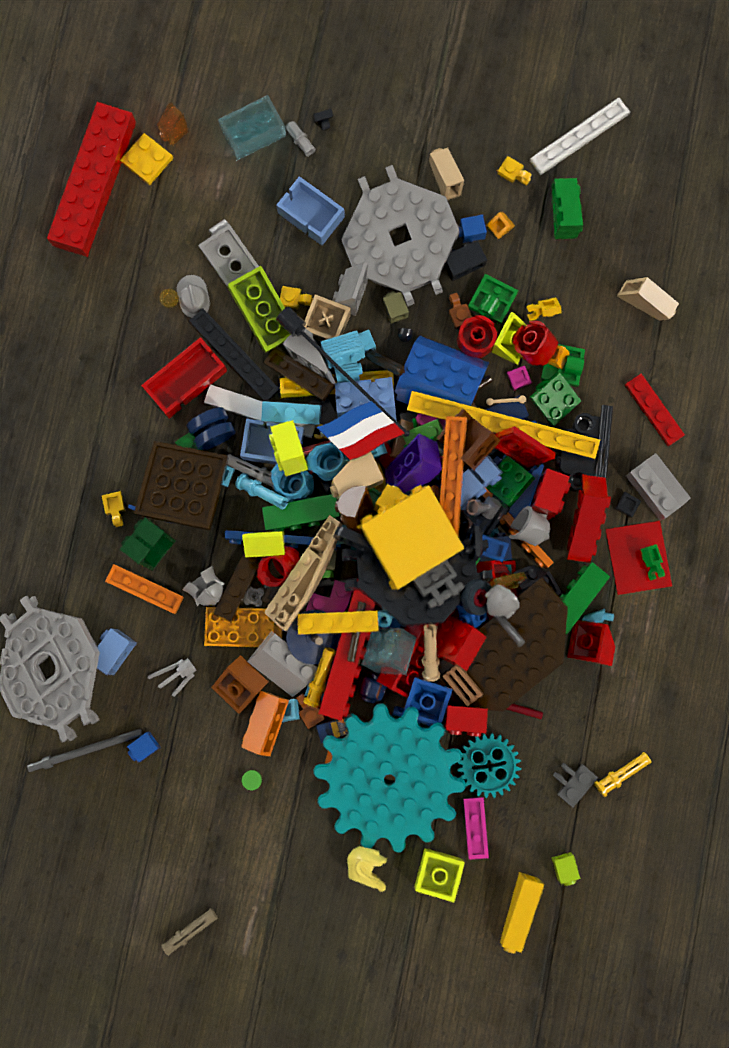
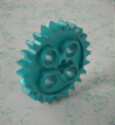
[457,733,521,798]

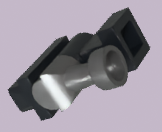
[459,496,510,536]

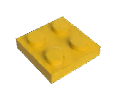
[120,133,173,185]

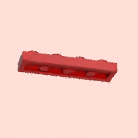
[625,373,685,446]

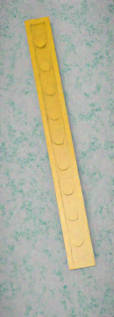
[407,391,600,459]

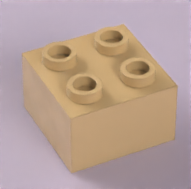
[304,294,351,342]

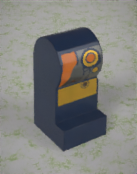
[316,718,348,743]

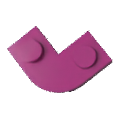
[306,580,352,613]

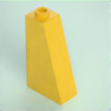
[500,872,544,954]

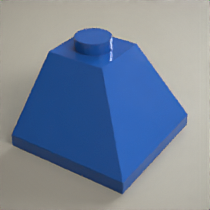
[403,677,453,724]

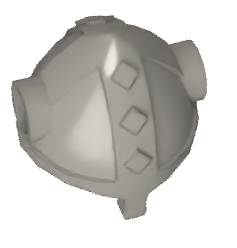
[484,585,519,619]

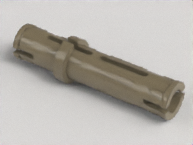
[161,908,218,956]

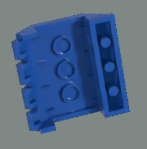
[394,336,489,406]

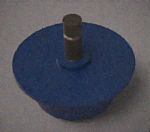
[286,610,340,665]

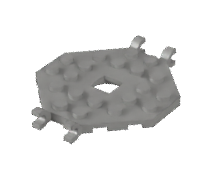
[342,165,460,306]
[0,596,100,742]

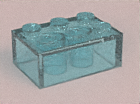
[218,95,286,160]

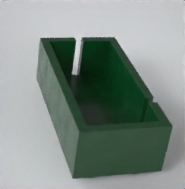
[120,518,176,571]

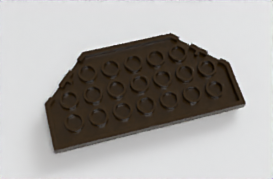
[430,577,568,712]

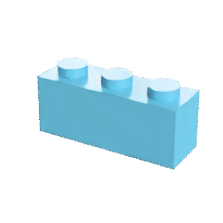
[261,401,322,425]

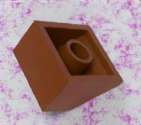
[211,655,268,714]

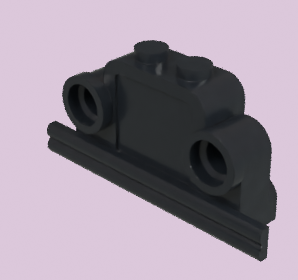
[555,405,613,493]

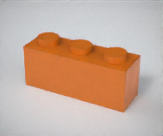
[241,691,289,756]

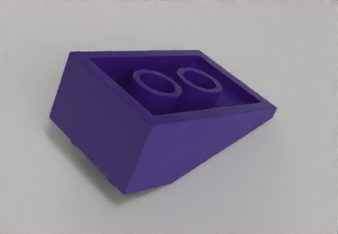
[384,434,442,493]

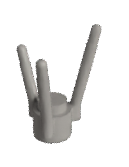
[148,658,196,697]

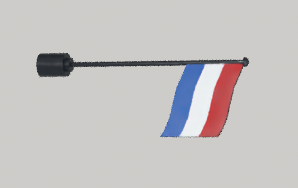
[276,306,410,460]

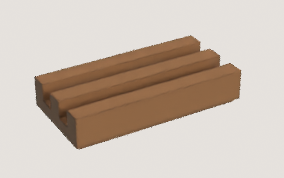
[443,666,483,707]

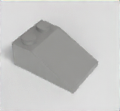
[332,262,368,316]
[283,329,336,386]

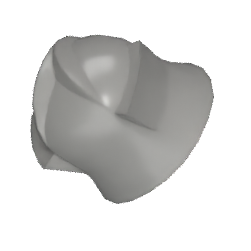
[509,506,550,546]
[183,566,225,606]

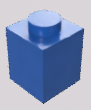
[458,215,487,243]
[127,731,161,763]

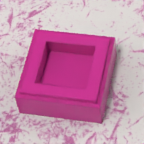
[507,366,532,390]

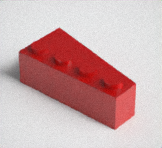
[567,474,611,563]

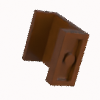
[437,408,501,470]

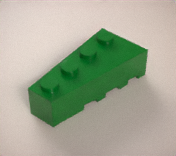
[262,494,341,532]
[559,562,610,635]

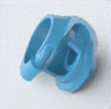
[305,442,350,481]
[271,464,314,502]

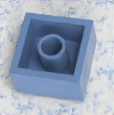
[97,628,137,675]

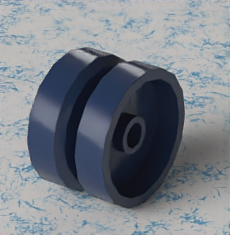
[186,407,236,451]

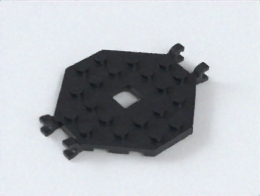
[342,531,493,626]

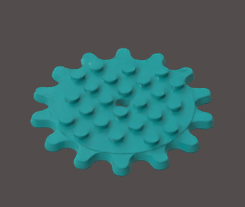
[313,704,466,852]

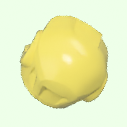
[347,846,387,892]

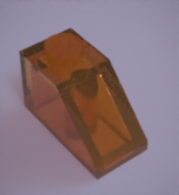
[157,102,189,146]

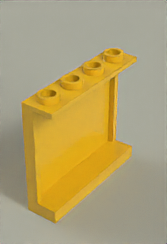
[357,485,464,589]

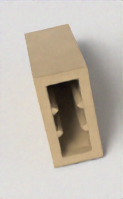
[429,148,464,200]
[617,277,679,320]
[330,452,384,500]

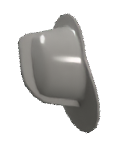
[177,275,210,318]

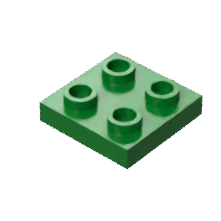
[468,274,519,325]
[541,344,585,387]
[529,372,581,426]
[486,456,536,507]

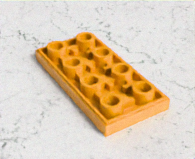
[204,607,283,647]

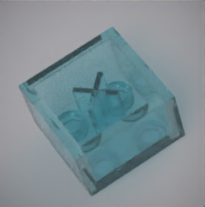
[362,628,417,675]

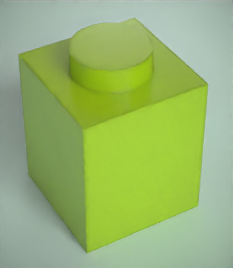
[551,852,580,886]

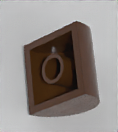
[335,486,376,536]

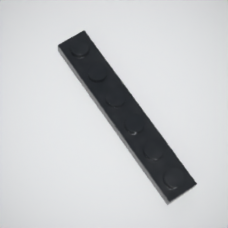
[189,309,280,401]

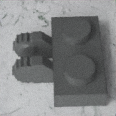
[553,763,598,808]

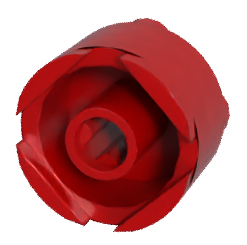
[457,315,497,358]
[513,321,558,366]

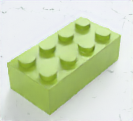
[227,266,290,353]

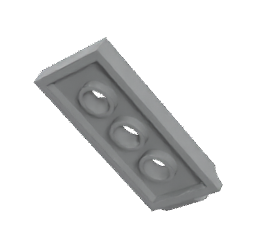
[198,219,259,286]

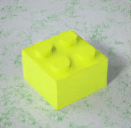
[269,420,308,476]
[414,848,465,902]

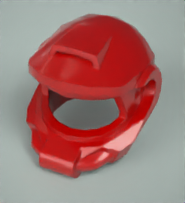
[256,545,301,587]

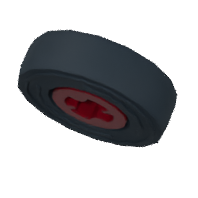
[461,579,492,615]

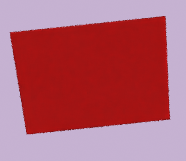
[606,521,672,595]

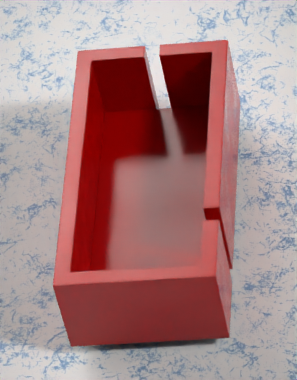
[141,337,227,419]

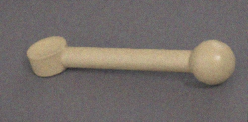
[486,396,526,405]

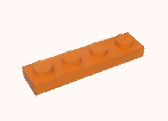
[105,564,184,614]

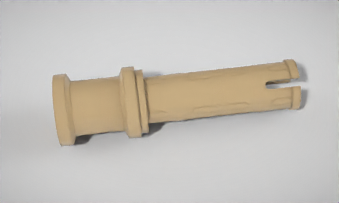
[422,624,440,681]

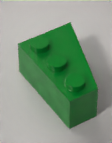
[552,178,583,239]

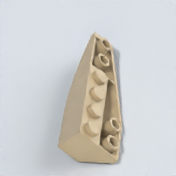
[264,515,342,631]

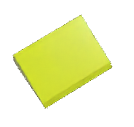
[492,312,526,364]
[242,531,285,557]

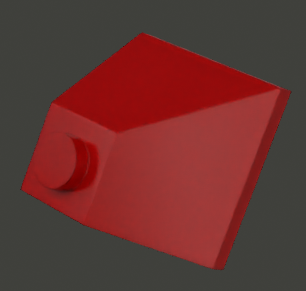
[567,620,615,666]

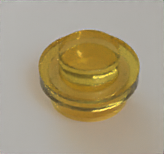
[160,289,179,308]

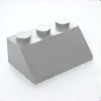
[625,453,691,521]
[247,631,318,697]

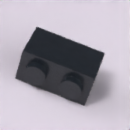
[444,240,487,281]

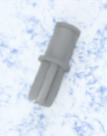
[286,121,316,156]

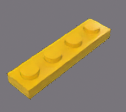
[298,611,379,635]

